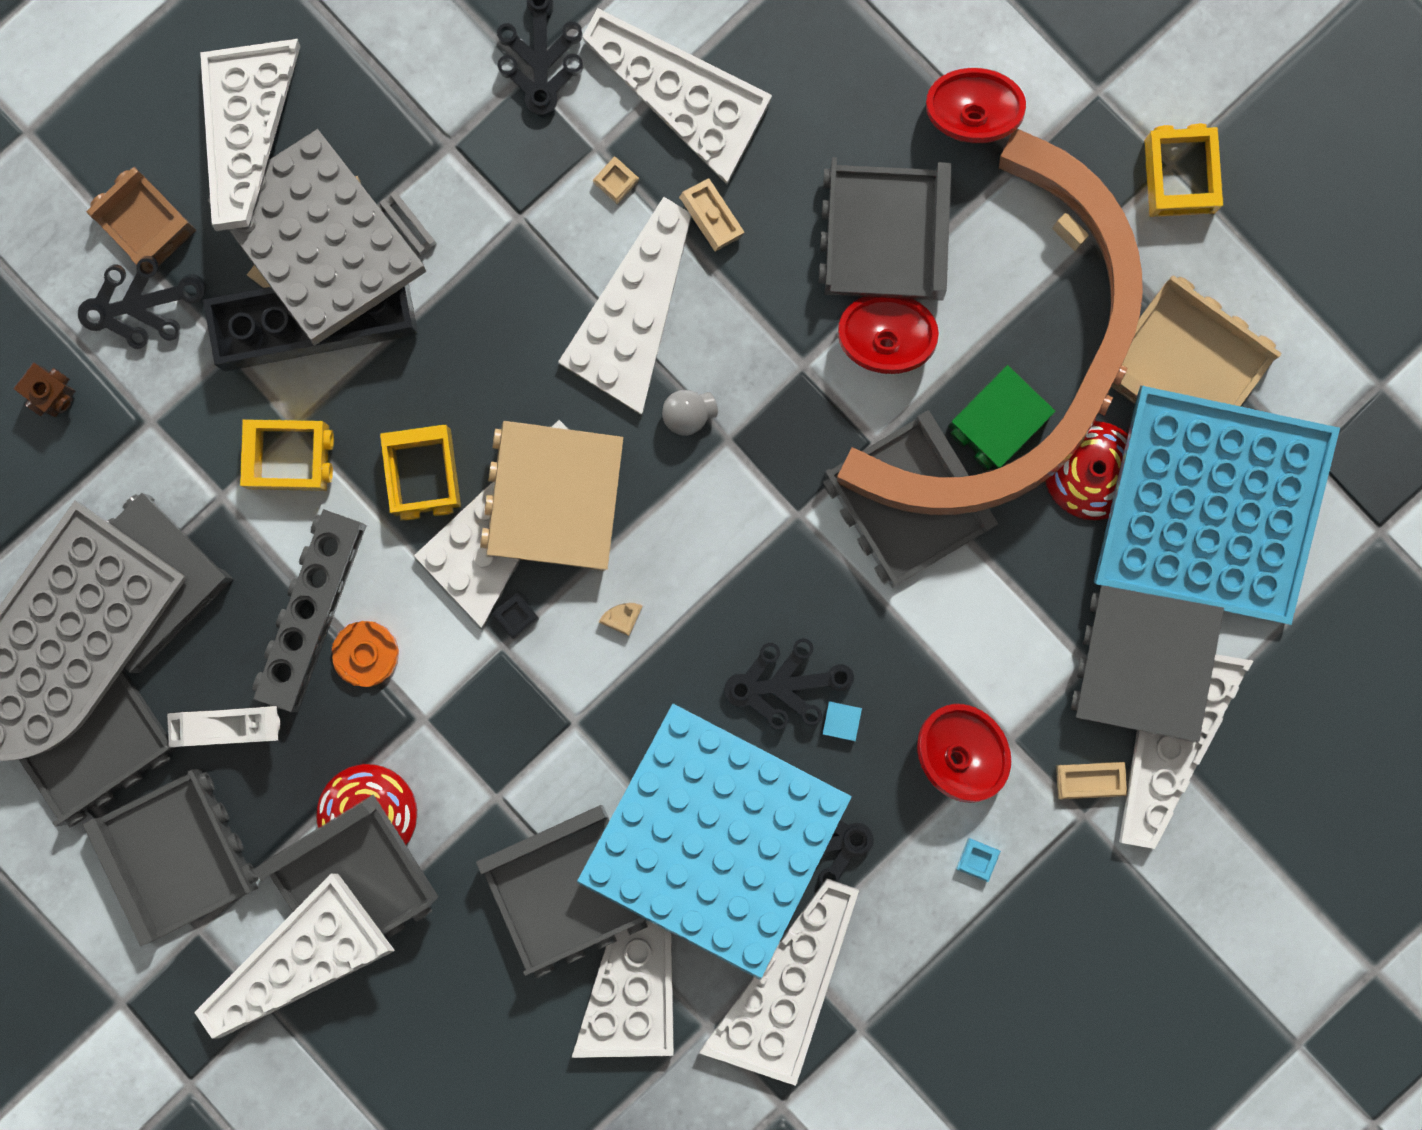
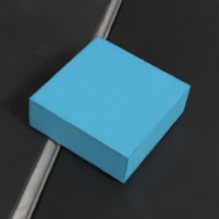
[822,702,862,741]
[956,837,1001,882]

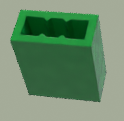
[948,365,1056,470]

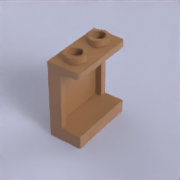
[86,167,196,272]

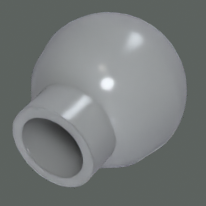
[662,390,718,436]

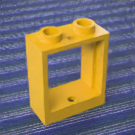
[1144,123,1223,217]
[240,420,334,491]
[380,425,461,520]

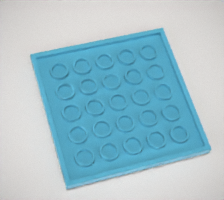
[1094,385,1340,625]
[577,704,852,980]

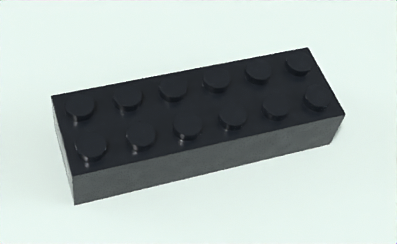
[203,284,418,371]

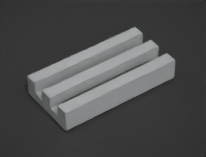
[378,191,437,258]

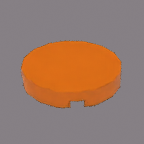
[332,621,399,687]

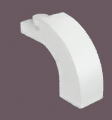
[167,706,280,747]

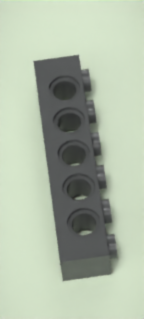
[252,509,367,712]

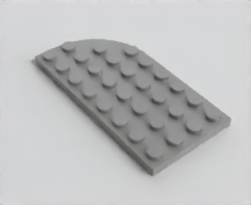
[0,500,187,761]

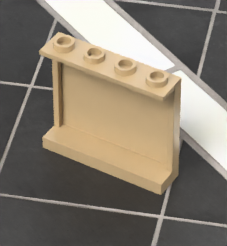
[1112,275,1282,406]
[480,421,623,571]

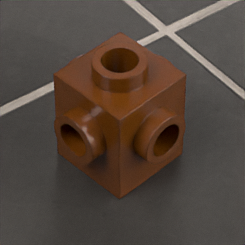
[13,363,76,417]

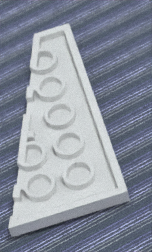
[582,8,772,185]
[200,39,301,231]
[558,197,692,416]
[414,420,569,628]
[1119,654,1253,849]
[194,873,395,1039]
[699,879,859,1086]
[572,920,674,1058]

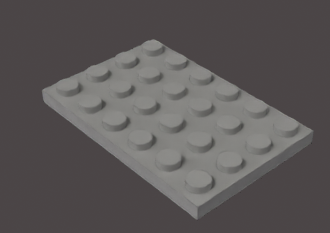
[207,129,427,346]

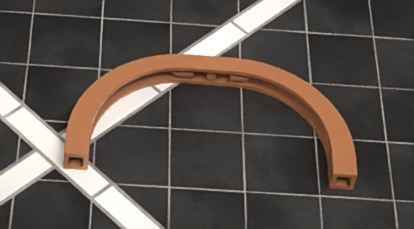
[837,129,1143,515]

